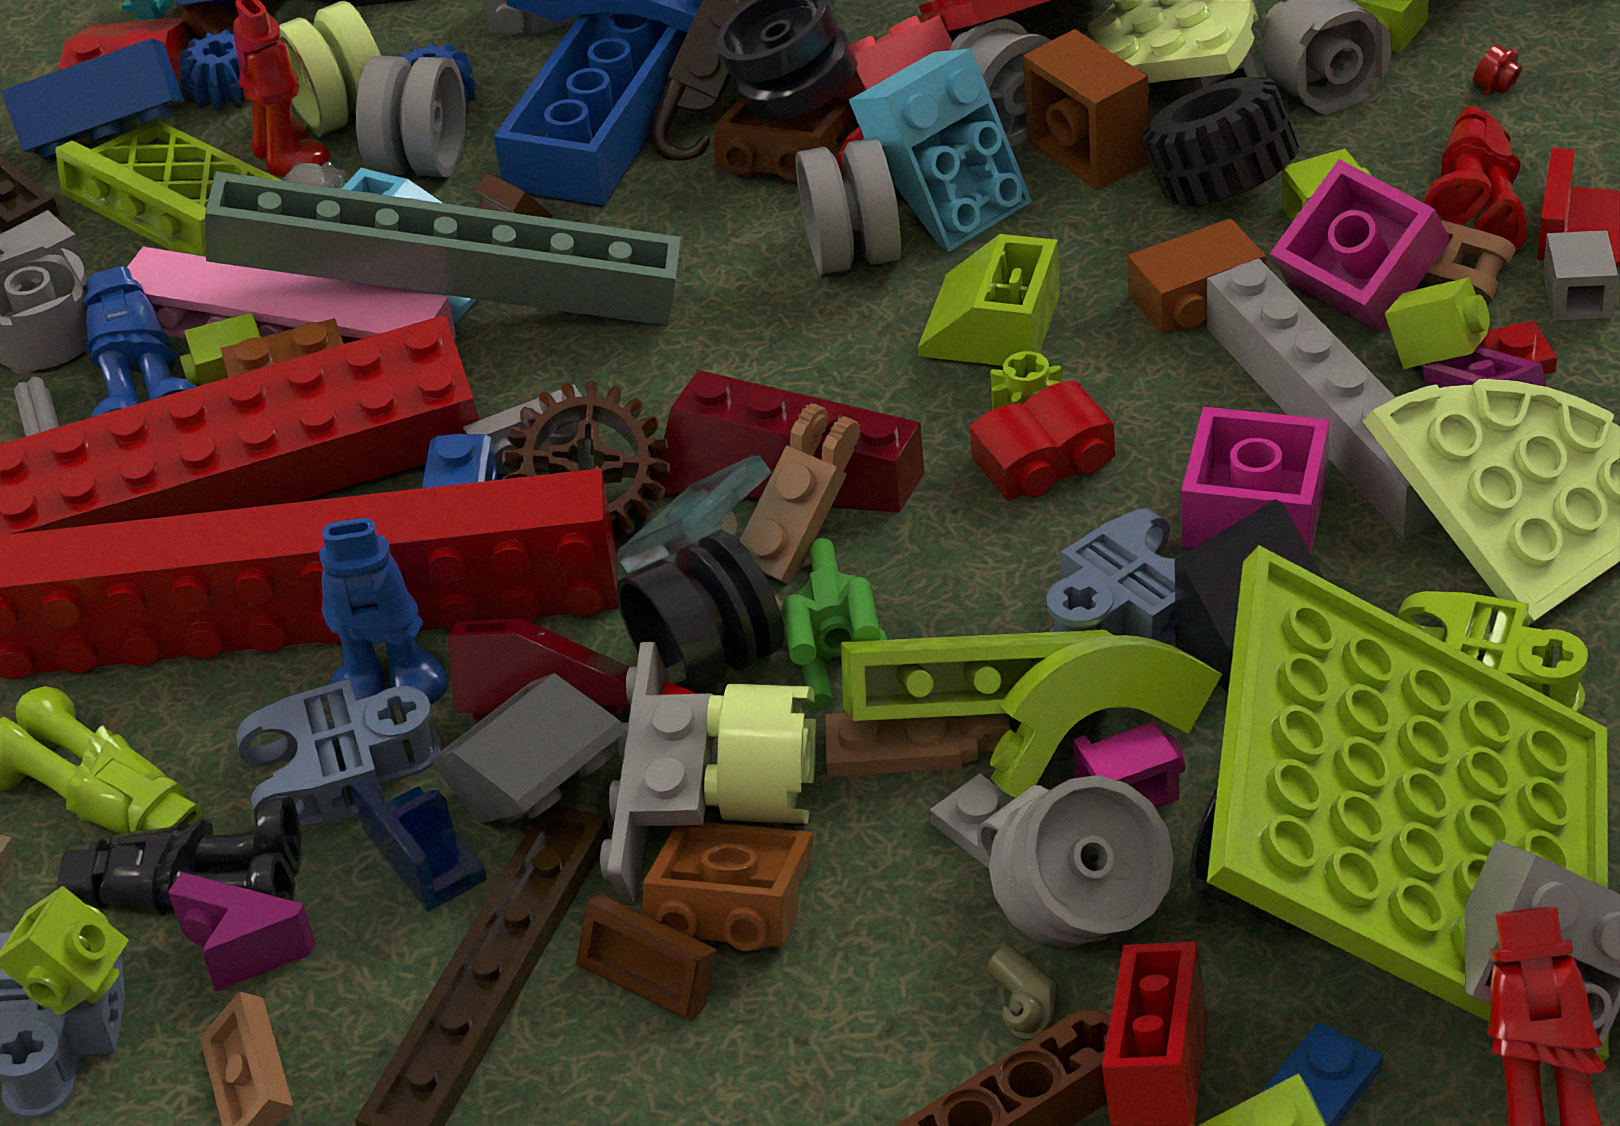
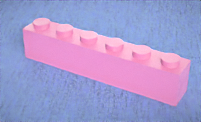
[127,247,457,344]

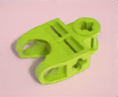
[1397,591,1588,713]

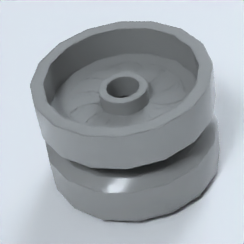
[356,56,466,177]
[796,137,901,277]
[989,775,1174,949]

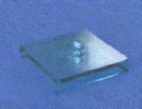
[615,455,772,574]

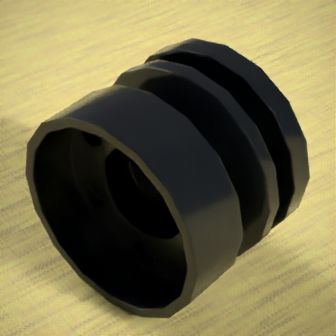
[616,529,785,694]

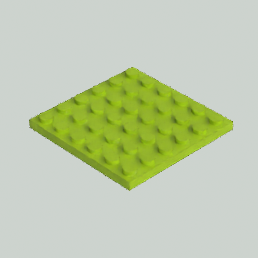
[1207,545,1609,1061]

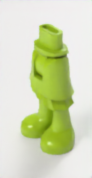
[0,686,201,834]

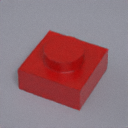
[1478,321,1557,374]

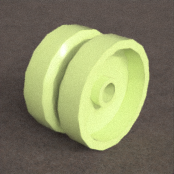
[279,1,381,137]

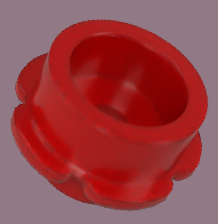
[1472,44,1523,95]

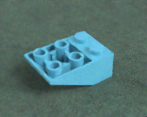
[849,48,1032,252]

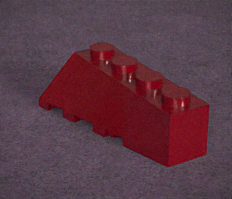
[654,370,925,513]

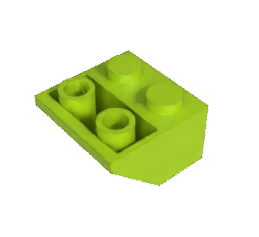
[918,234,1060,366]

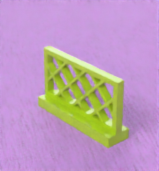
[55,121,283,257]

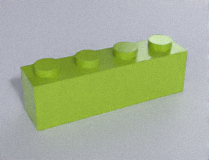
[841,630,1123,721]

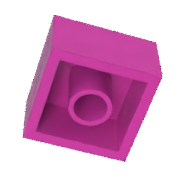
[1270,159,1450,333]
[1181,407,1330,554]

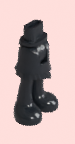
[57,796,302,916]

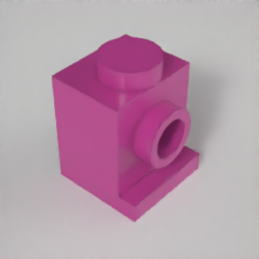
[1073,721,1185,808]

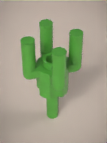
[782,538,888,710]

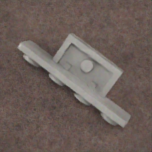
[600,642,714,904]

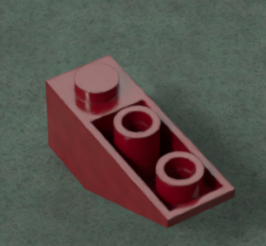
[448,618,631,721]

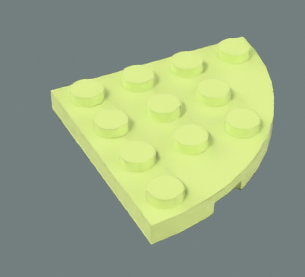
[1084,0,1258,83]
[1362,379,1620,626]

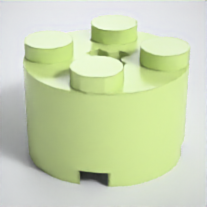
[704,684,816,824]

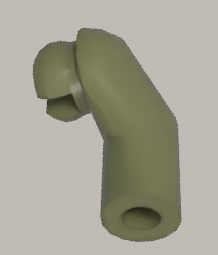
[988,945,1058,1039]

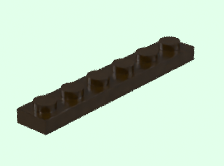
[355,804,610,1126]

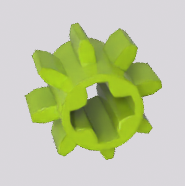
[990,351,1062,409]

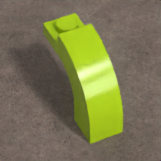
[990,635,1222,798]

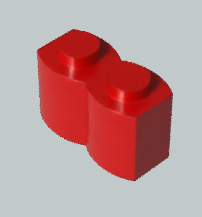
[969,381,1116,501]

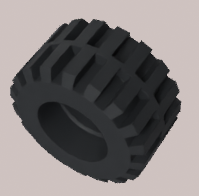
[1141,77,1299,205]

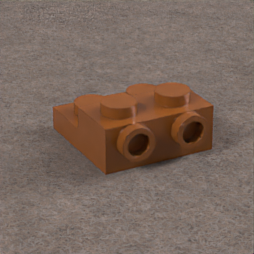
[643,822,813,951]

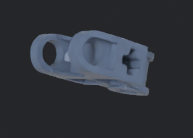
[1047,509,1175,644]
[236,679,442,828]
[0,925,125,1119]

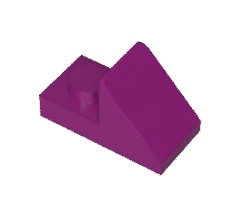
[168,872,316,991]

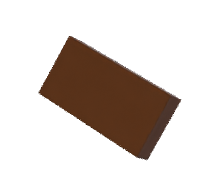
[576,894,717,1021]

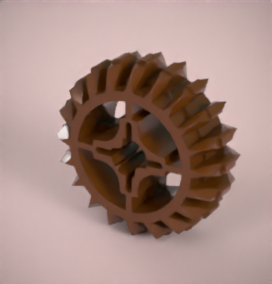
[502,380,670,537]

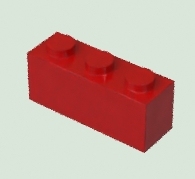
[1102,941,1208,1126]

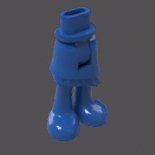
[84,266,196,417]
[319,518,449,705]

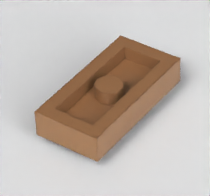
[200,991,293,1126]

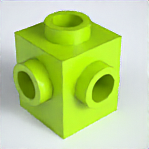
[0,886,129,1016]

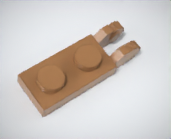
[739,403,861,585]

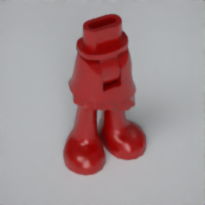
[233,0,331,178]
[1424,106,1526,251]
[1487,906,1607,1126]

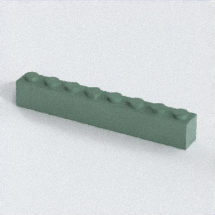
[205,171,681,325]

